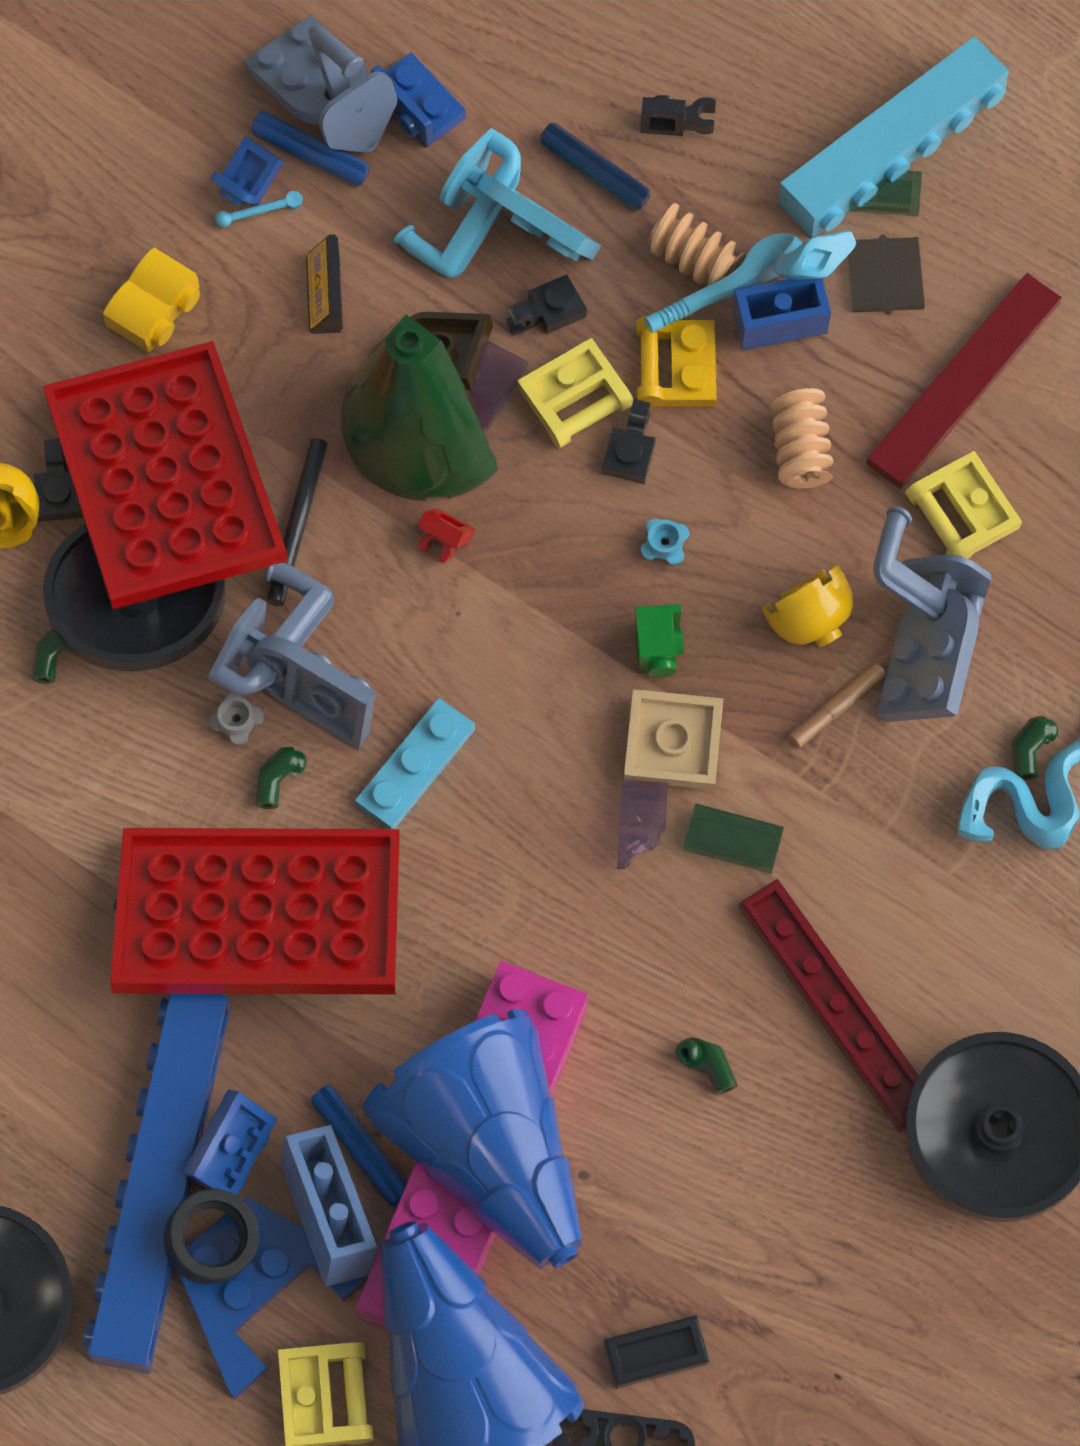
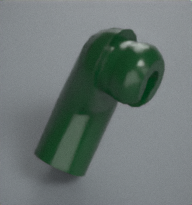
[32,628,66,684]
[1012,716,1058,780]
[255,747,307,809]
[675,1037,738,1095]

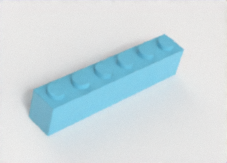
[778,36,1009,238]

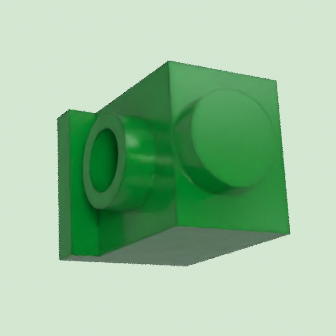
[634,604,684,678]

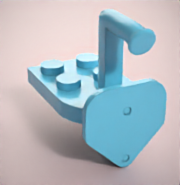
[393,128,602,278]

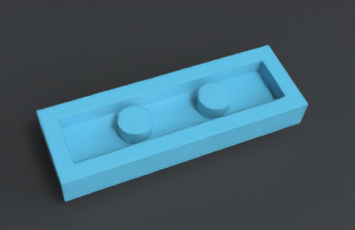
[355,698,475,829]

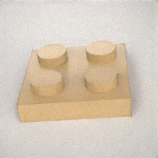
[624,689,724,790]

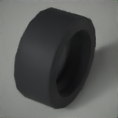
[163,1188,260,1285]

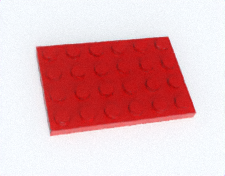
[43,341,288,610]
[110,828,400,995]

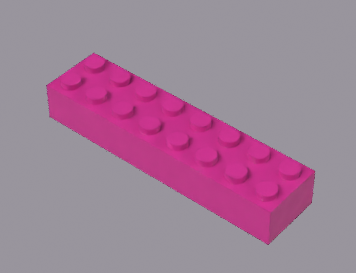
[355,960,588,1331]

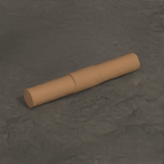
[788,662,886,749]

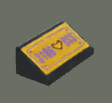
[306,234,343,334]

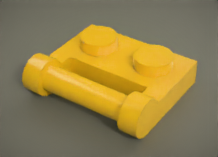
[636,316,716,407]

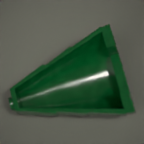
[341,315,498,501]

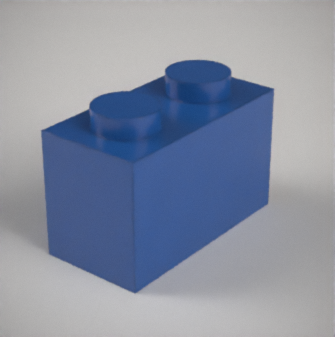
[732,278,831,350]

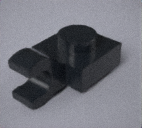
[640,95,716,136]
[506,274,587,336]
[602,399,656,484]
[34,439,83,522]

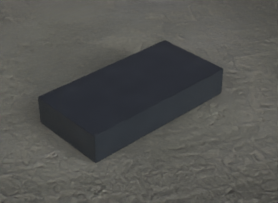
[604,1315,710,1389]

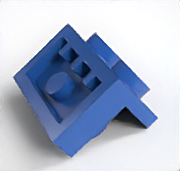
[371,52,466,147]
[183,1089,277,1195]

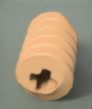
[648,203,745,286]
[770,388,834,489]

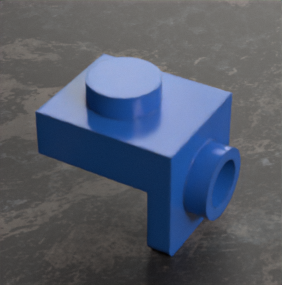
[210,137,285,206]

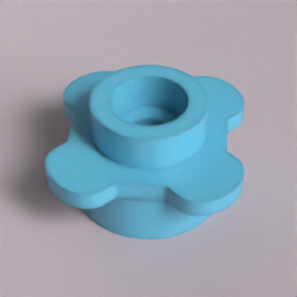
[641,519,689,565]

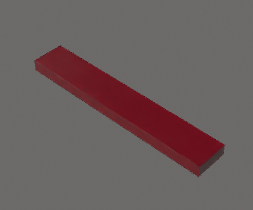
[866,273,1062,490]
[739,878,919,1133]

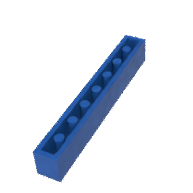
[83,994,231,1374]

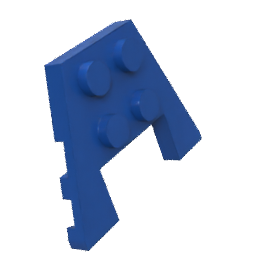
[179,1196,368,1400]

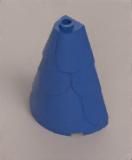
[363,1009,582,1269]
[381,1221,584,1446]

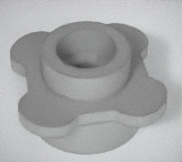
[209,693,264,745]

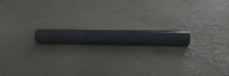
[267,438,328,606]

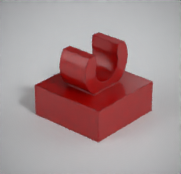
[418,508,476,563]

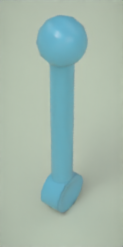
[215,191,303,228]

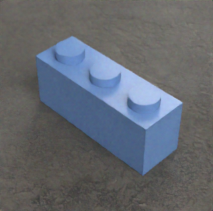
[280,1125,377,1287]

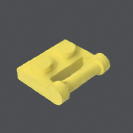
[517,338,633,449]
[905,451,1022,559]
[278,1342,374,1446]

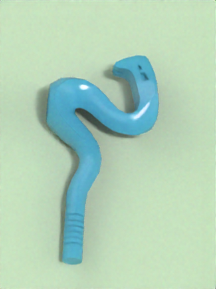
[644,230,856,333]
[957,737,1080,850]

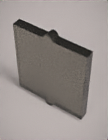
[848,235,925,315]

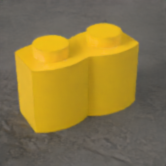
[103,247,200,353]

